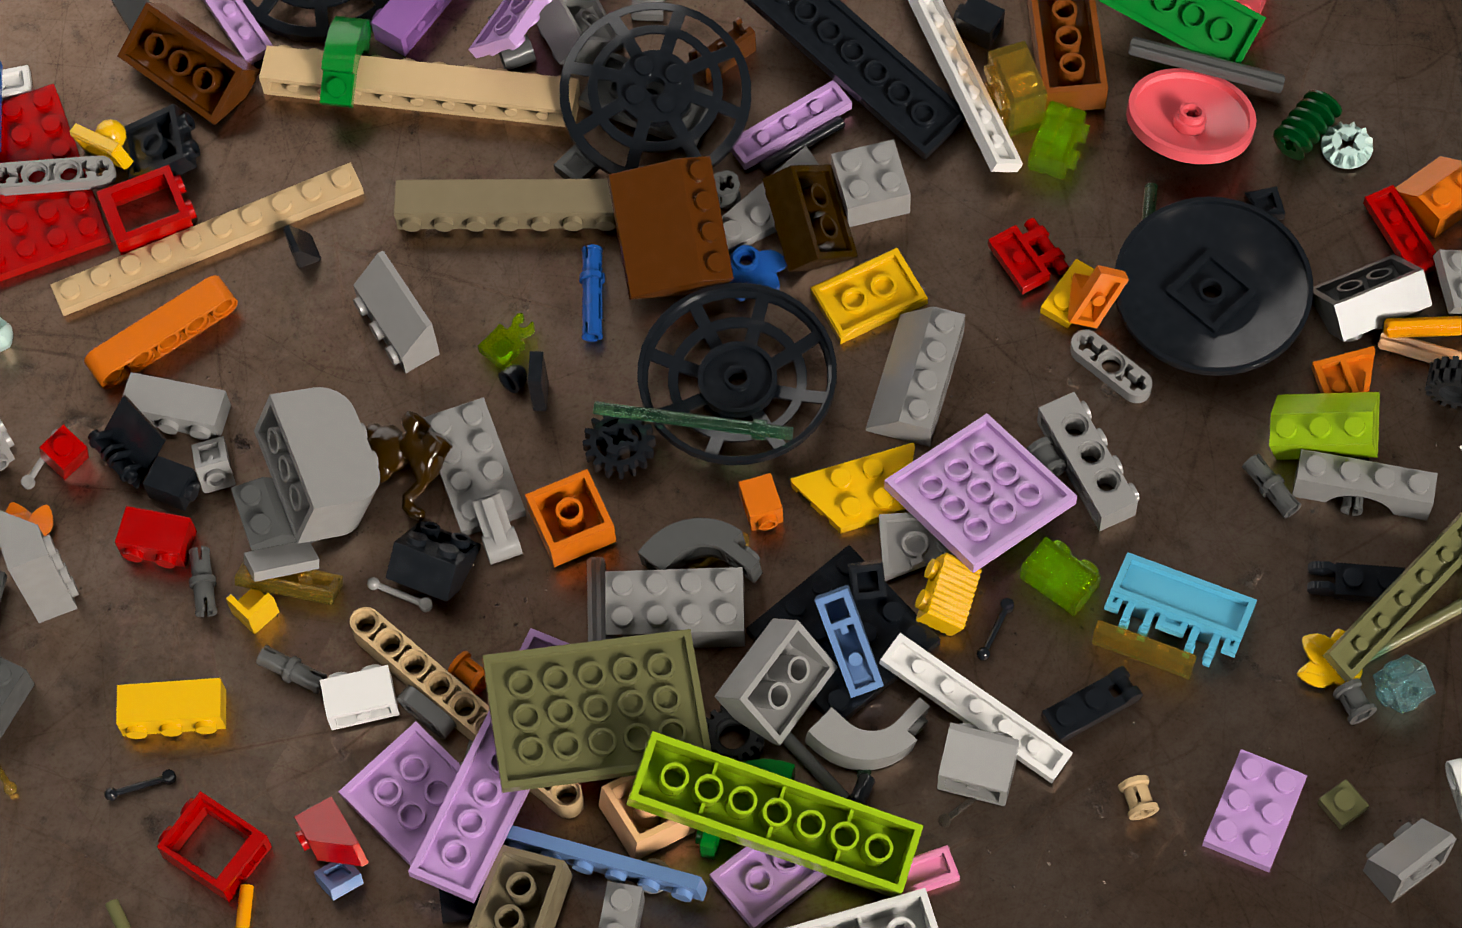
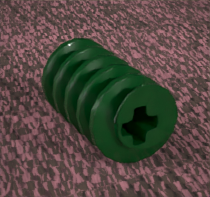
[1273,90,1342,160]

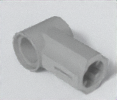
[472,492,523,565]

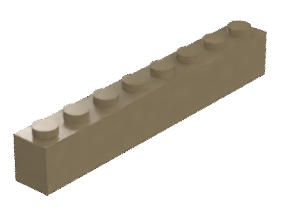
[394,179,616,232]

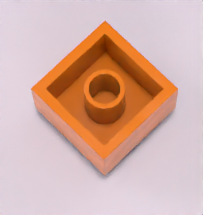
[525,469,617,567]

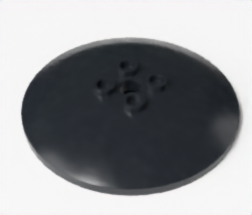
[1115,197,1313,376]

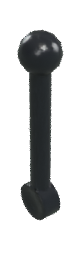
[976,598,1014,661]
[104,769,176,801]

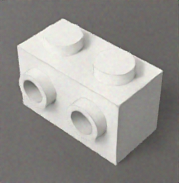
[320,664,400,730]

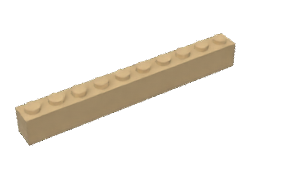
[259,45,581,127]

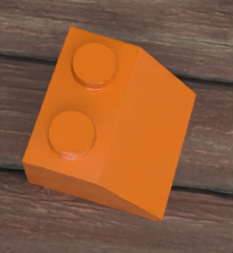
[1395,156,1462,238]

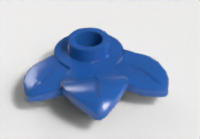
[730,245,787,301]

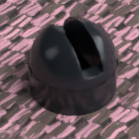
[498,364,527,393]

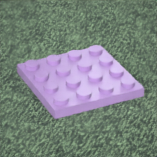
[884,413,1077,573]

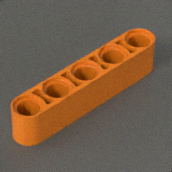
[84,275,238,389]

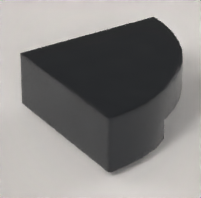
[1244,186,1286,220]

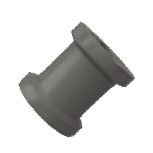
[714,170,741,211]
[1027,436,1067,477]
[1333,678,1377,725]

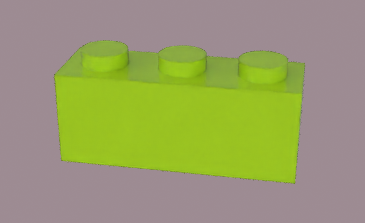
[1269,392,1380,460]

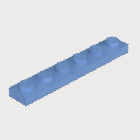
[504,825,708,902]

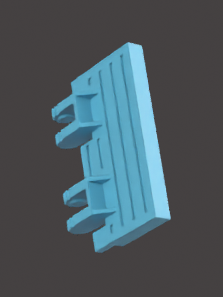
[1104,552,1257,668]

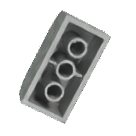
[254,387,380,544]

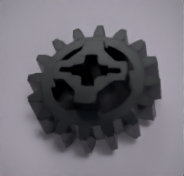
[582,407,656,479]

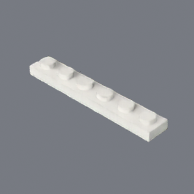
[879,633,1073,783]

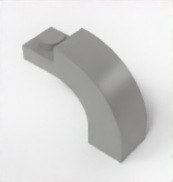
[805,697,930,770]

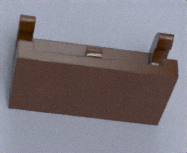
[687,17,756,85]

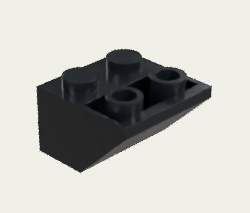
[386,521,481,602]

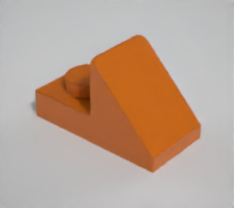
[1068,265,1129,329]

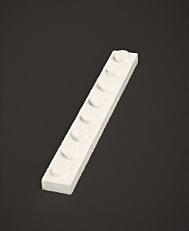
[908,0,1023,172]

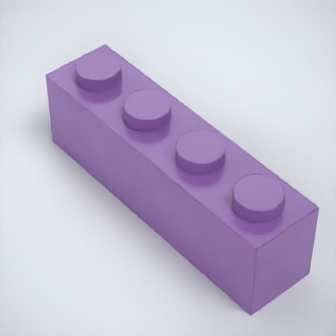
[371,0,452,57]

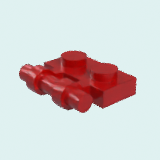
[988,218,1069,295]

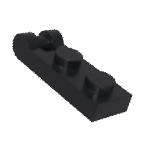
[1041,666,1143,744]

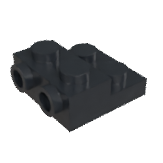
[123,103,200,179]

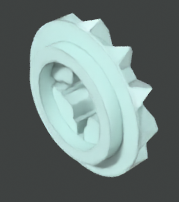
[1321,121,1373,169]

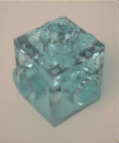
[1372,654,1436,714]

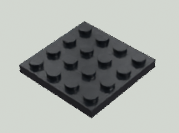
[746,545,941,721]

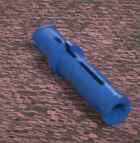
[579,244,605,342]

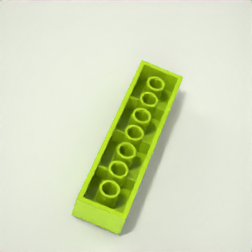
[626,731,924,897]

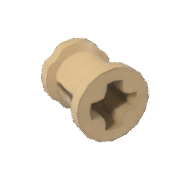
[1118,775,1159,820]

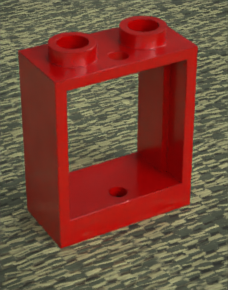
[96,165,197,255]
[157,791,272,902]

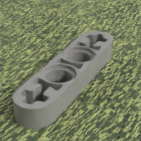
[0,155,117,196]

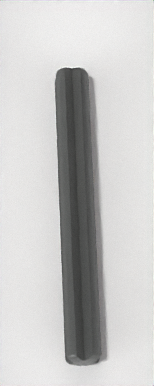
[1128,36,1285,93]

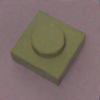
[1317,779,1369,830]

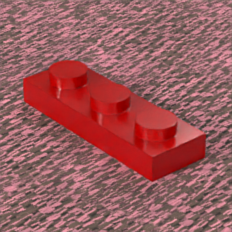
[1363,185,1436,275]

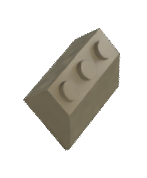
[469,845,573,928]

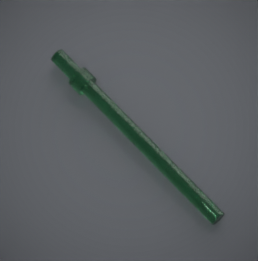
[593,401,794,441]

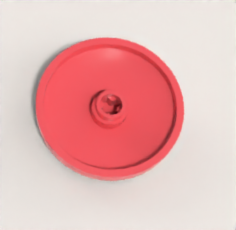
[1126,68,1256,164]

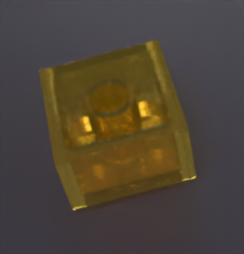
[984,41,1047,137]

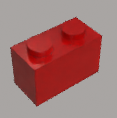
[115,506,197,569]

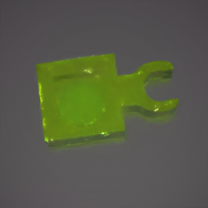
[478,313,535,370]

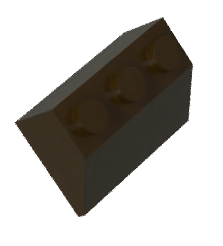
[762,164,858,272]

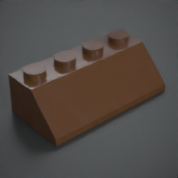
[117,2,260,124]

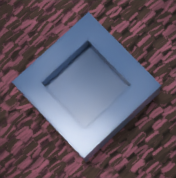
[314,862,364,901]

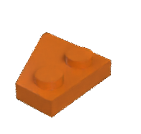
[1311,346,1375,393]

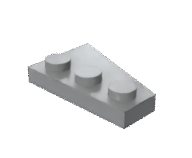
[879,512,954,581]

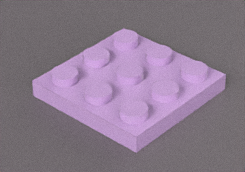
[338,721,461,866]

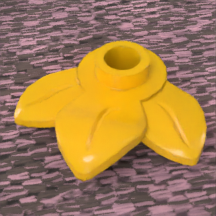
[1297,628,1363,688]

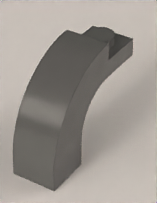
[638,518,763,583]

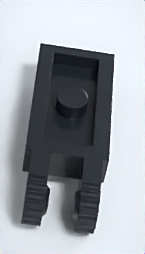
[1307,561,1405,602]

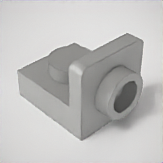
[191,436,236,493]

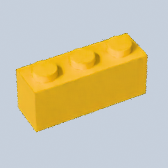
[116,678,226,739]

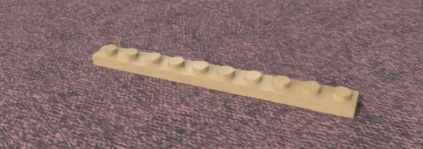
[50,162,364,316]

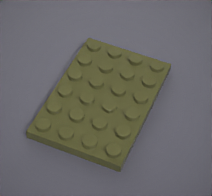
[482,629,712,793]

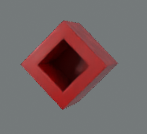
[39,424,89,480]

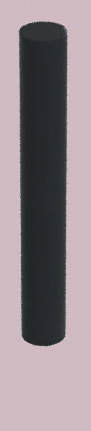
[758,116,845,174]

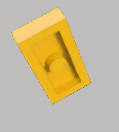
[1040,259,1094,329]

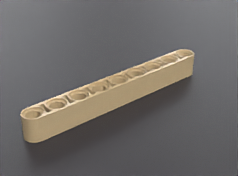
[349,607,584,819]

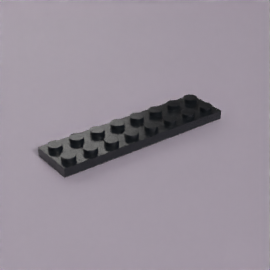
[744,0,966,160]

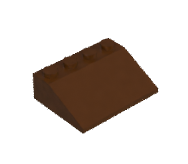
[607,156,734,300]

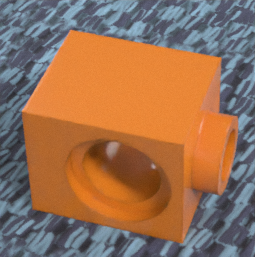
[738,473,783,531]

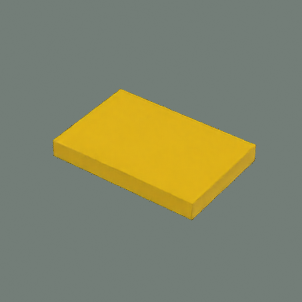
[810,248,928,344]

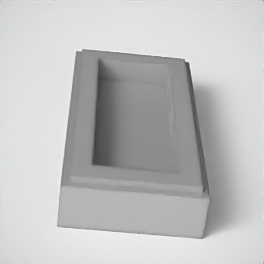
[244,542,320,582]

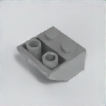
[937,722,1019,806]

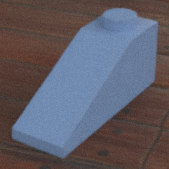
[815,585,884,698]

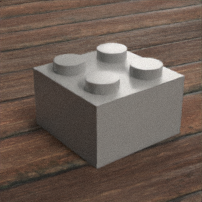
[831,139,911,227]

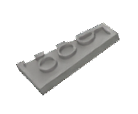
[722,146,819,256]

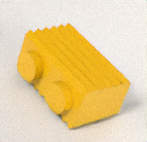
[915,552,982,636]

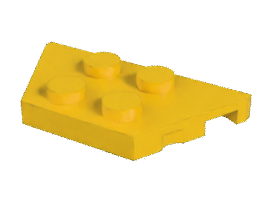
[790,443,915,534]

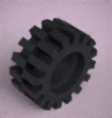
[1425,356,1462,409]
[706,705,765,762]

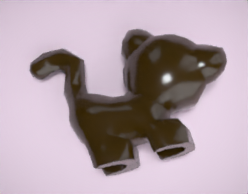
[365,411,453,521]

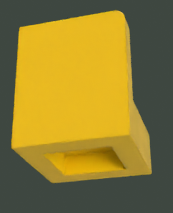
[225,585,279,635]

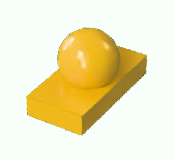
[69,119,134,170]

